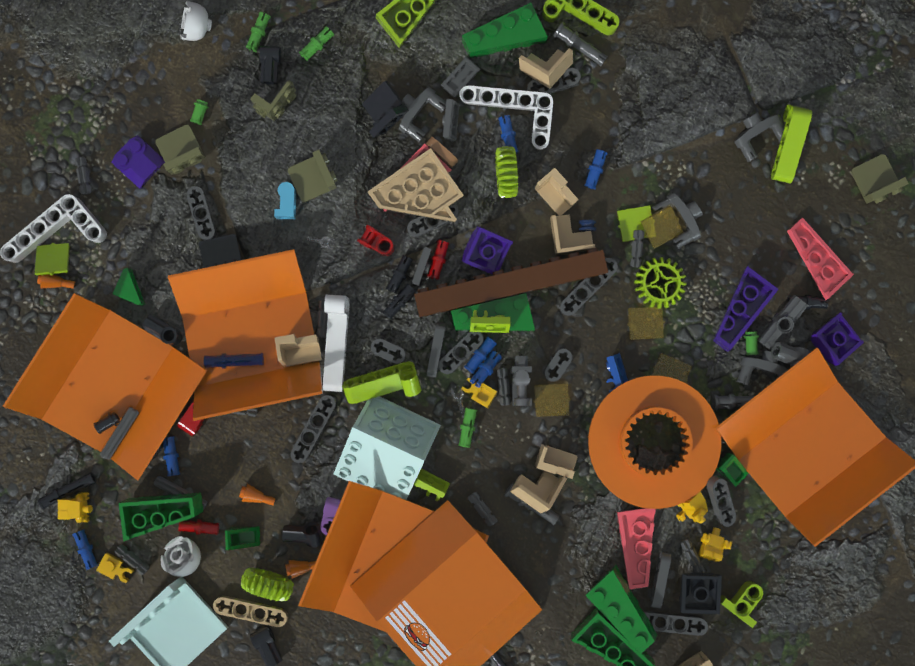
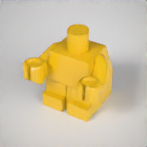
[676,491,708,524]
[58,492,93,523]
[698,528,732,562]

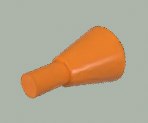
[37,274,75,289]
[239,483,276,506]
[285,560,316,579]

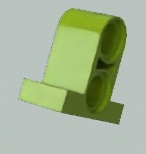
[721,581,763,628]

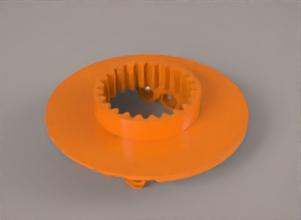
[588,376,721,509]

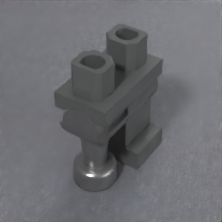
[511,356,532,406]

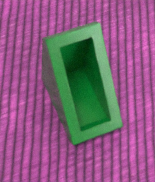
[113,268,146,306]
[716,453,749,487]
[225,526,260,551]

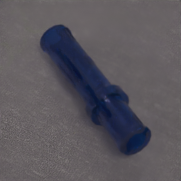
[204,353,264,369]

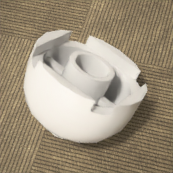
[180,1,212,41]
[161,536,201,577]

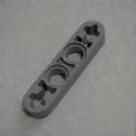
[559,258,618,316]
[291,395,337,463]
[642,610,708,636]

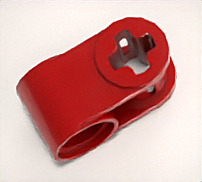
[357,225,395,257]
[177,402,204,436]

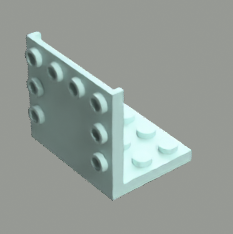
[334,396,441,500]
[109,577,228,666]

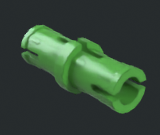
[246,12,271,52]
[299,26,334,61]
[458,408,477,448]

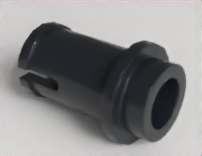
[93,412,120,434]

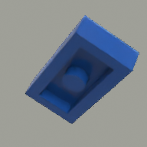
[606,353,628,392]

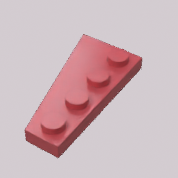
[787,218,854,300]
[617,508,656,589]

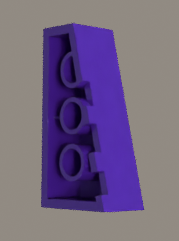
[713,266,779,352]

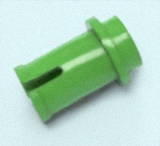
[190,99,209,125]
[744,332,759,355]

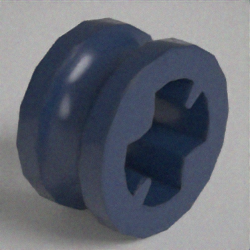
[579,220,596,231]

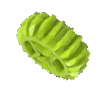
[495,146,518,198]
[634,257,687,309]
[241,568,294,601]

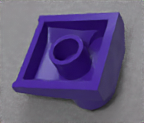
[111,135,165,189]
[462,226,513,275]
[811,312,864,366]

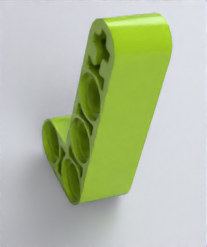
[542,0,619,35]
[771,104,812,183]
[342,362,422,404]

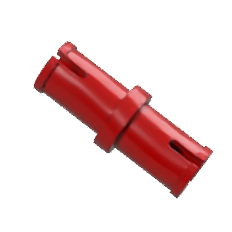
[427,240,450,280]
[178,519,219,535]

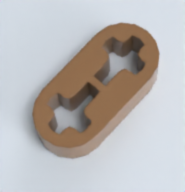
[425,137,458,168]

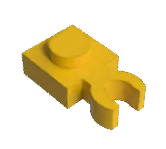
[461,378,498,409]
[96,552,134,583]

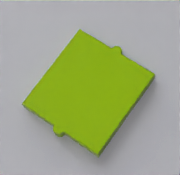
[617,205,656,242]
[35,243,70,276]

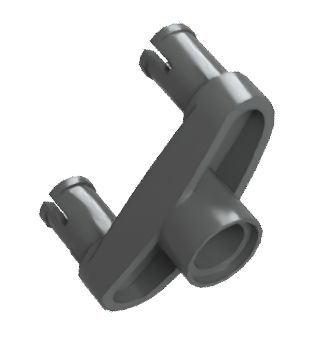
[398,87,446,143]
[734,112,784,162]
[652,192,703,249]
[736,350,788,385]

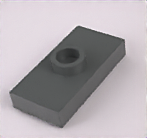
[441,57,480,98]
[442,99,460,141]
[412,247,432,287]

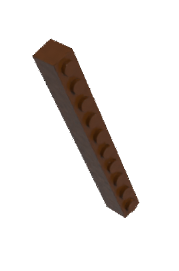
[414,248,608,317]

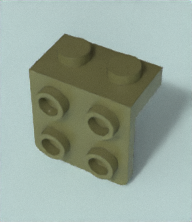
[250,80,296,121]
[156,125,206,175]
[288,150,338,202]
[851,154,909,204]

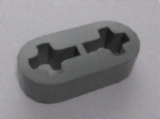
[371,339,406,364]
[544,349,572,382]

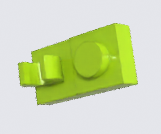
[470,310,510,333]
[413,469,450,501]

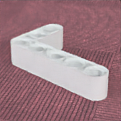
[460,86,553,150]
[0,194,107,263]
[323,294,349,392]

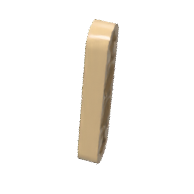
[213,596,288,627]

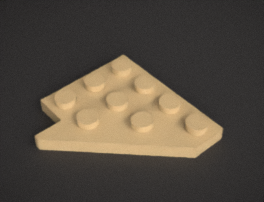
[368,148,464,222]

